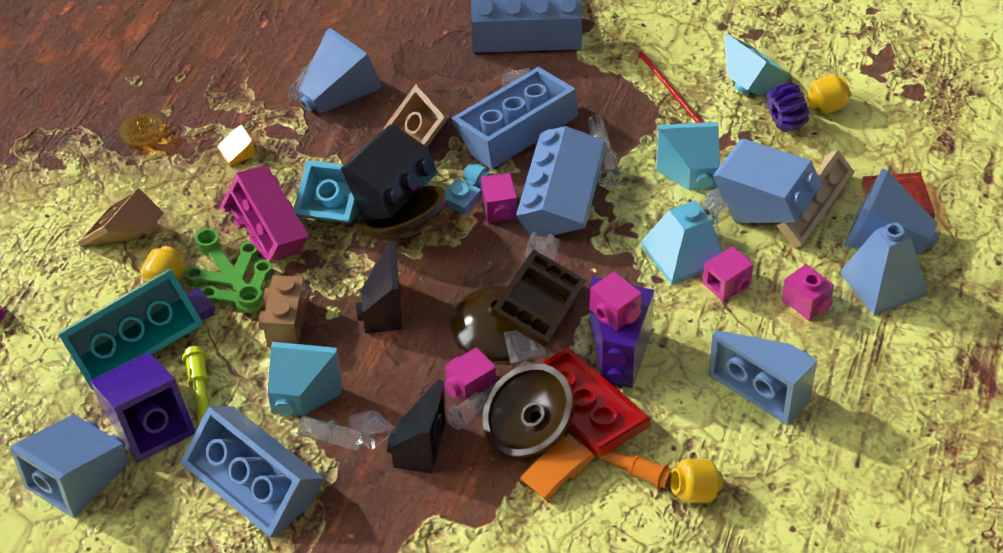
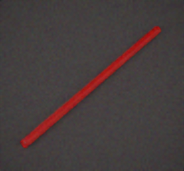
[638,51,703,123]

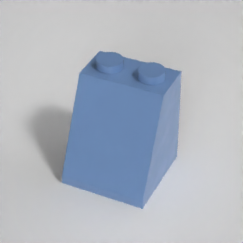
[713,139,822,223]
[10,414,129,518]

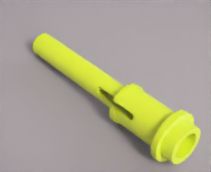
[182,346,209,424]

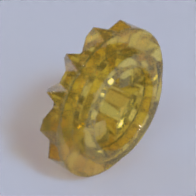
[119,114,166,150]

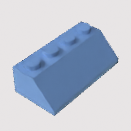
[471,0,582,53]
[451,67,578,169]
[516,126,607,240]
[180,406,324,537]

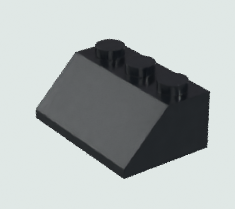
[340,124,438,220]

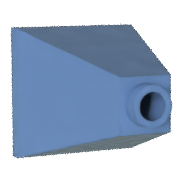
[299,28,382,114]
[844,168,939,254]
[840,222,928,316]

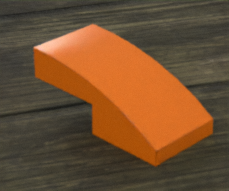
[520,434,595,502]

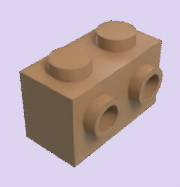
[259,275,307,347]

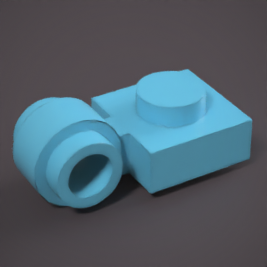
[445,164,492,216]

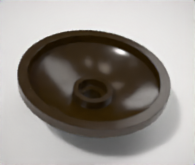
[361,186,447,240]
[451,286,538,362]
[482,363,575,458]

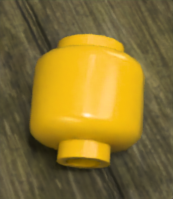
[806,73,851,115]
[140,246,186,282]
[670,459,723,503]

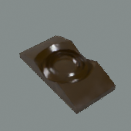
[490,249,586,347]

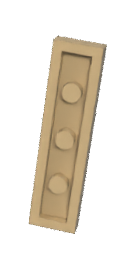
[777,150,855,248]

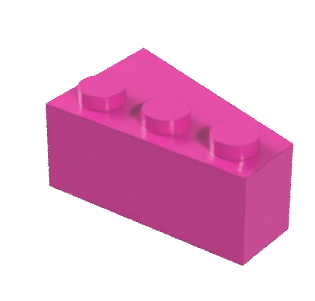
[220,165,309,262]

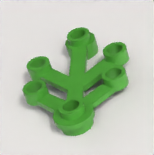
[185,228,273,313]

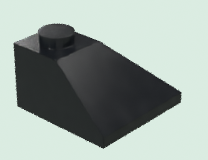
[356,242,403,333]
[387,380,447,474]

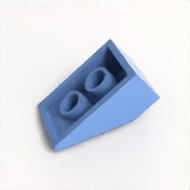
[708,330,817,425]

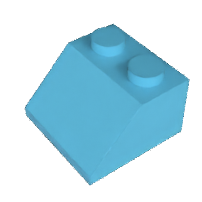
[293,160,360,223]

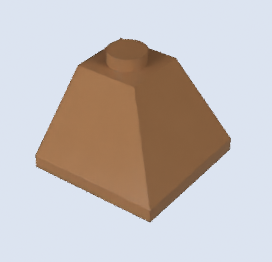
[383,84,452,147]
[77,188,164,247]

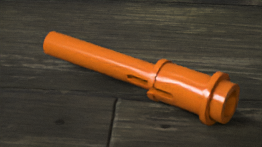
[573,436,672,490]

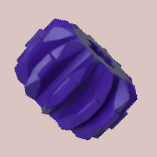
[766,82,810,132]

